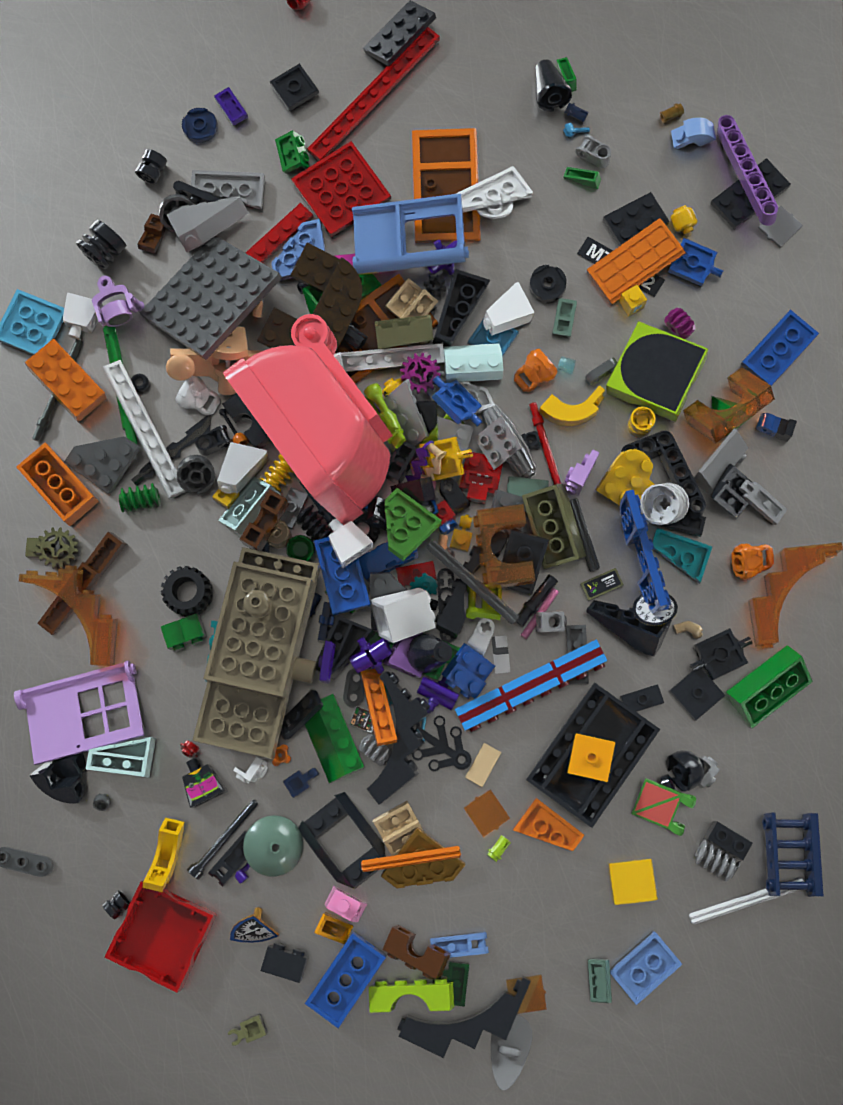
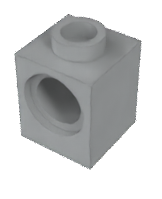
[536,611,567,632]

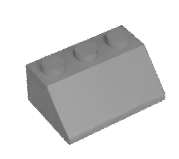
[694,428,748,495]

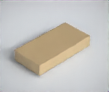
[465,743,501,787]

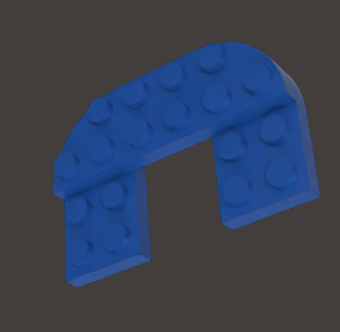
[620,490,671,613]

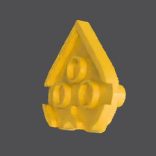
[595,449,654,514]

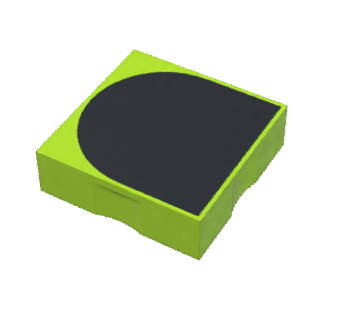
[606,321,708,422]

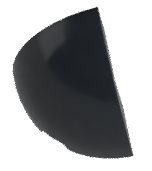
[30,753,87,804]

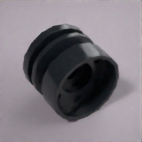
[76,220,127,270]

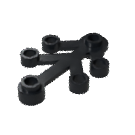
[412,715,471,772]

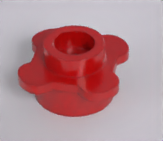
[180,740,199,758]

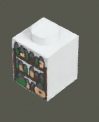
[349,706,374,734]

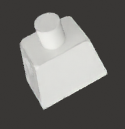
[63,293,104,339]
[329,519,373,568]

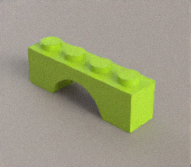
[369,979,454,1013]

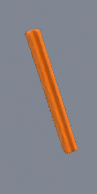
[361,846,461,872]

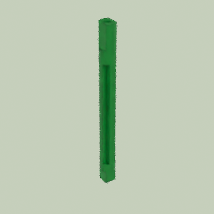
[103,325,138,445]

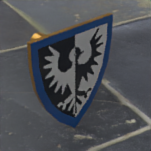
[230,907,279,943]

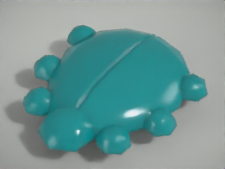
[409,573,438,594]

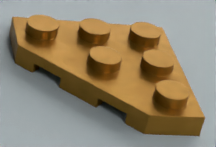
[381,827,465,889]

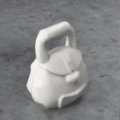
[175,376,221,415]

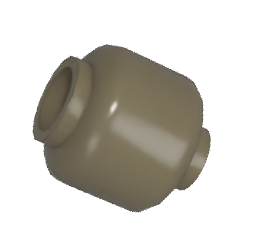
[244,590,271,618]

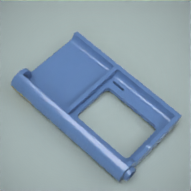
[352,193,469,275]

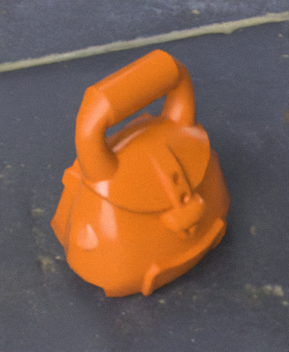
[514,349,558,392]
[731,543,774,580]

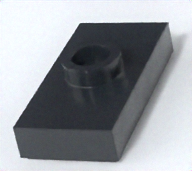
[620,684,664,712]

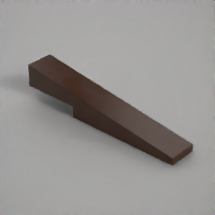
[37,532,127,635]

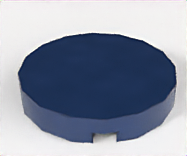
[181,108,218,143]

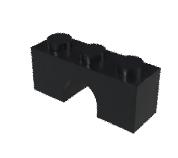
[222,393,272,449]

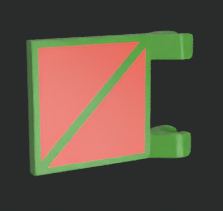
[631,778,696,836]

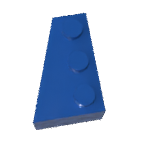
[359,542,418,583]

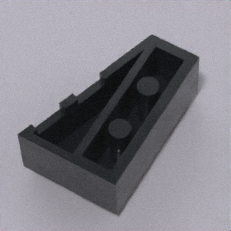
[316,615,376,679]

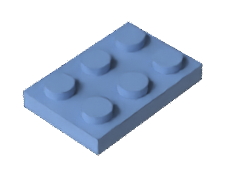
[610,931,682,1005]

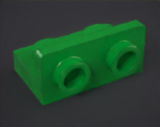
[275,130,309,174]

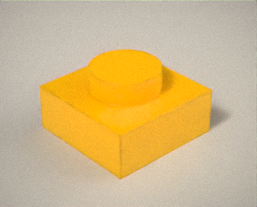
[212,489,240,509]

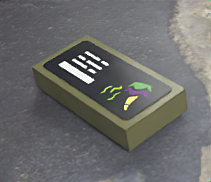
[580,568,624,601]

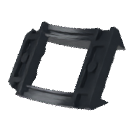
[298,792,386,889]

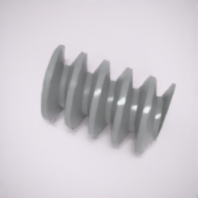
[695,840,741,882]

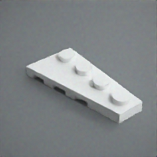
[456,166,533,213]

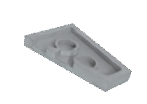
[384,379,429,447]

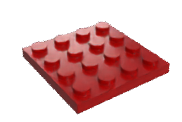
[291,141,391,237]

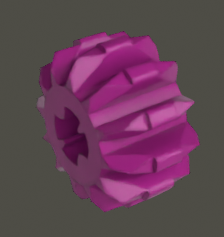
[664,307,696,339]

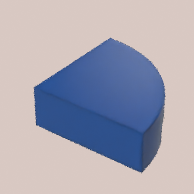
[439,520,459,535]

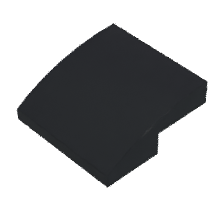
[712,464,753,518]

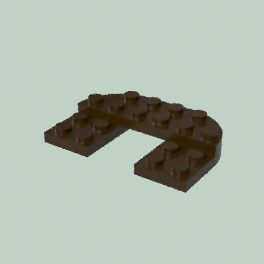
[257,242,362,350]

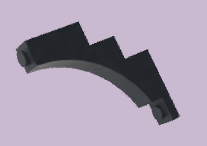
[397,976,531,1058]

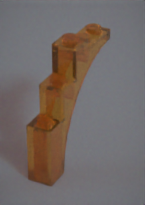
[19,565,118,666]

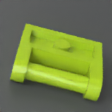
[466,583,502,620]

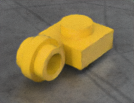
[450,514,473,552]

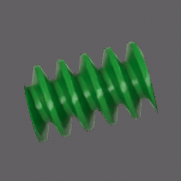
[119,483,161,512]

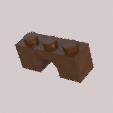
[240,489,289,551]
[382,925,451,980]

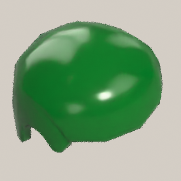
[286,535,315,561]

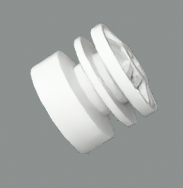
[640,483,689,525]

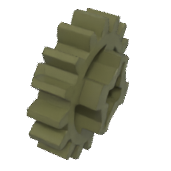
[36,527,78,569]

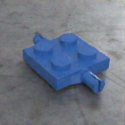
[668,238,724,286]
[432,376,483,427]

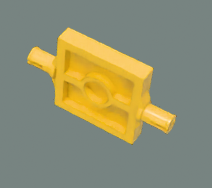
[410,436,473,481]

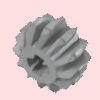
[358,734,392,766]

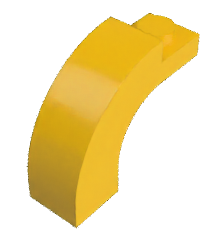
[539,385,605,426]
[143,817,184,892]

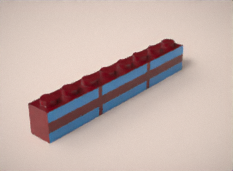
[455,639,608,733]

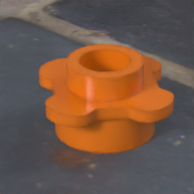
[272,744,291,766]

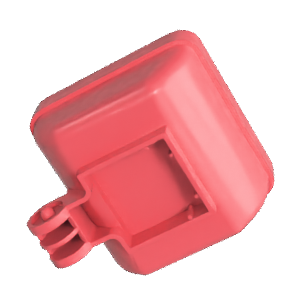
[223,314,393,525]

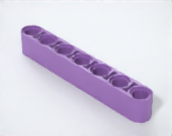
[717,115,778,226]

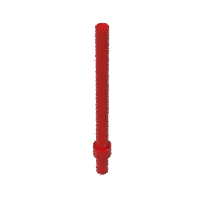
[529,402,561,485]

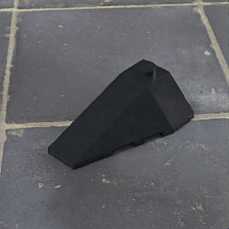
[586,600,672,657]

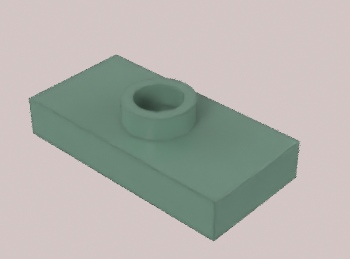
[588,959,612,1003]

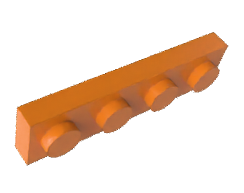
[360,669,397,746]

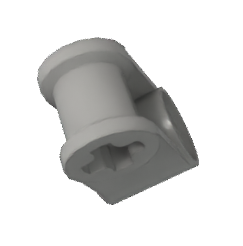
[575,135,611,168]

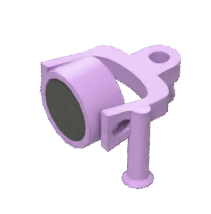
[92,276,144,327]

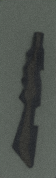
[131,415,212,485]

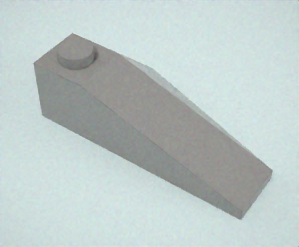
[167,196,248,252]

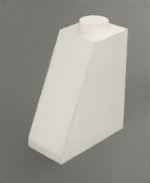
[483,282,534,336]
[217,442,268,494]

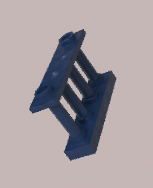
[762,812,824,897]

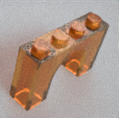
[683,367,775,444]
[473,504,535,589]

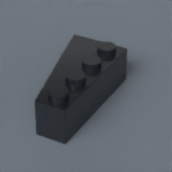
[432,269,490,347]

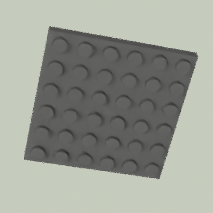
[139,236,282,360]

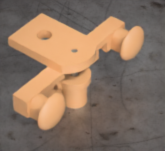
[166,327,264,395]

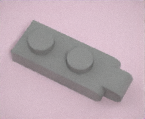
[739,480,787,525]

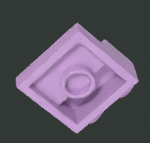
[564,449,599,495]

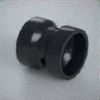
[102,890,130,919]

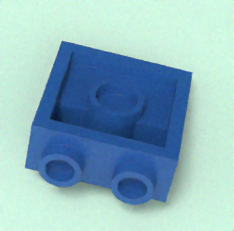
[441,643,495,699]

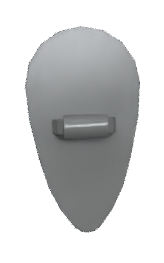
[491,1014,532,1090]

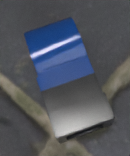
[756,413,797,442]

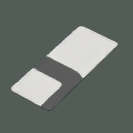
[492,636,510,674]

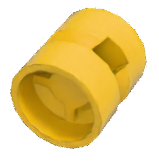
[627,407,656,438]

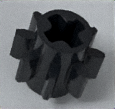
[424,274,446,298]

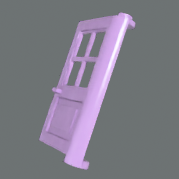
[14,660,145,765]

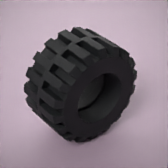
[161,566,213,617]

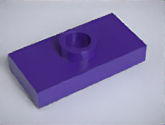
[214,87,248,126]
[319,641,336,684]

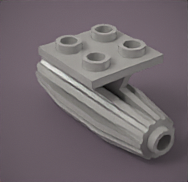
[474,405,537,478]

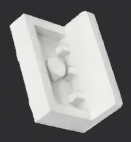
[233,757,268,784]

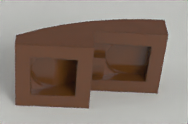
[137,214,166,254]

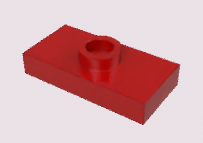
[396,561,437,586]

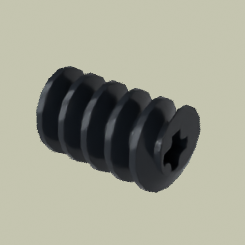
[296,505,333,542]

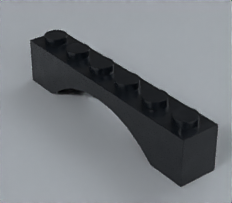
[434,525,509,639]

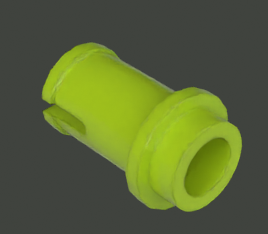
[487,835,511,862]

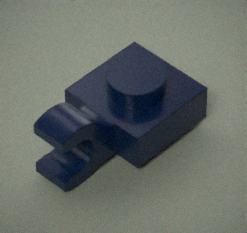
[283,768,319,798]

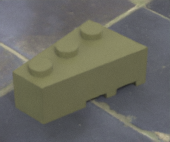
[375,315,434,349]

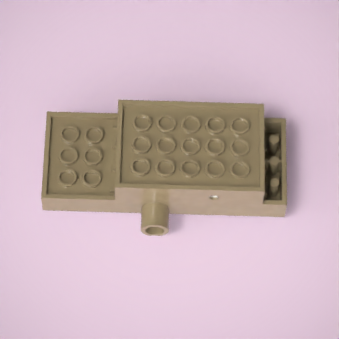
[192,547,321,760]

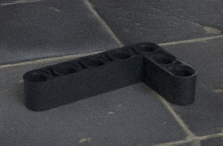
[621,431,706,519]

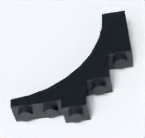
[367,671,431,805]

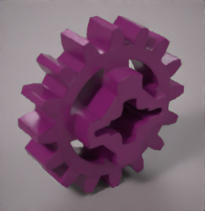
[400,353,441,394]

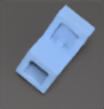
[671,118,716,149]

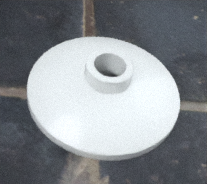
[477,202,513,219]

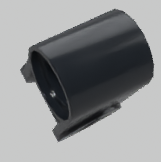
[195,425,233,456]
[439,478,470,514]

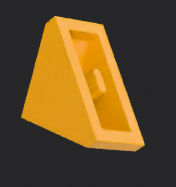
[314,912,353,945]

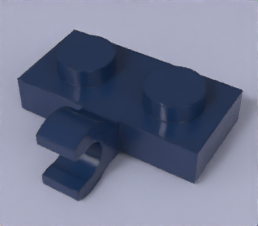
[317,602,334,643]

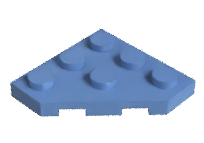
[271,219,326,281]

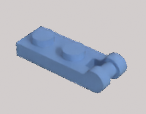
[430,932,489,958]

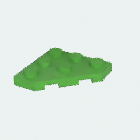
[384,488,442,561]

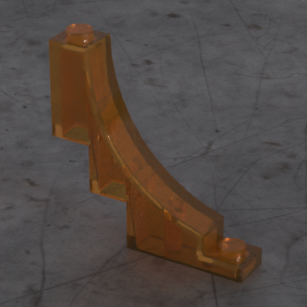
[748,542,843,649]

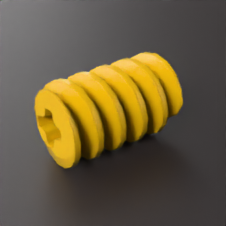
[260,454,295,492]

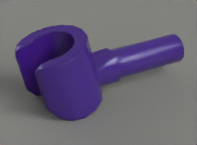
[235,863,250,884]

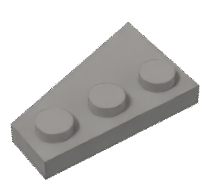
[437,416,474,482]

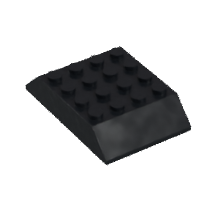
[526,682,660,828]

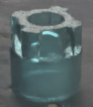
[558,356,576,375]

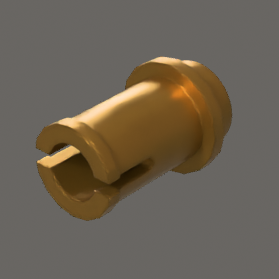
[660,103,684,123]

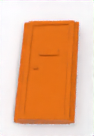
[587,218,686,305]

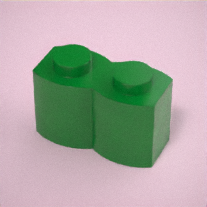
[161,614,207,652]

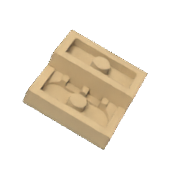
[385,278,438,318]
[373,801,424,856]

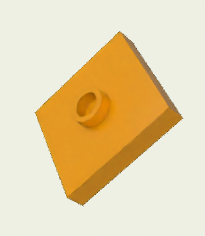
[567,733,615,782]

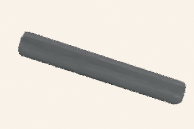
[570,498,600,571]

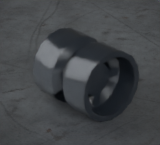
[135,149,167,184]

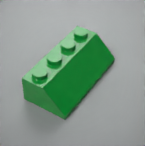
[726,645,813,729]
[305,694,365,784]

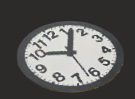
[633,594,678,625]

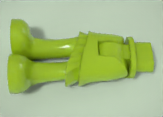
[364,383,406,449]

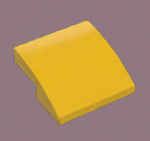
[609,859,658,905]

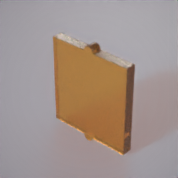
[464,789,510,837]
[506,974,547,1014]

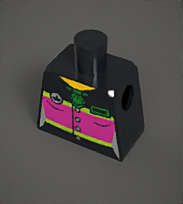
[182,757,228,808]

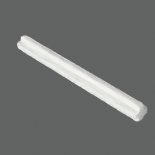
[689,878,804,925]

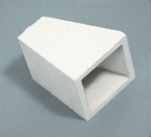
[370,588,436,643]

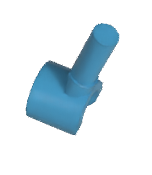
[563,123,590,137]

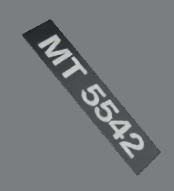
[577,237,665,297]

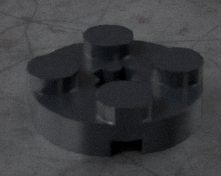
[530,265,567,303]

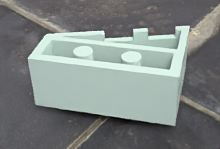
[86,737,156,778]

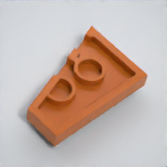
[513,798,585,851]

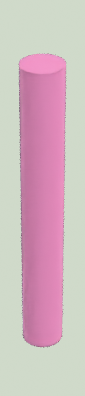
[521,588,559,639]

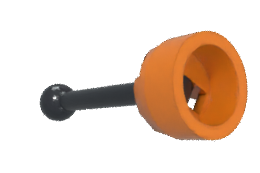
[219,408,249,445]

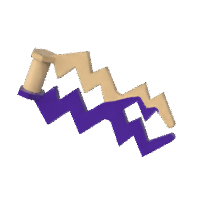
[405,441,447,481]

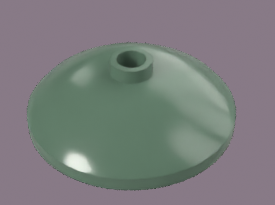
[243,815,303,877]

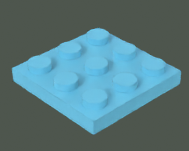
[0,289,64,355]

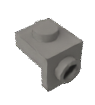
[698,756,720,788]

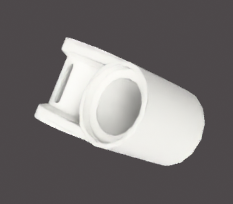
[467,618,495,656]

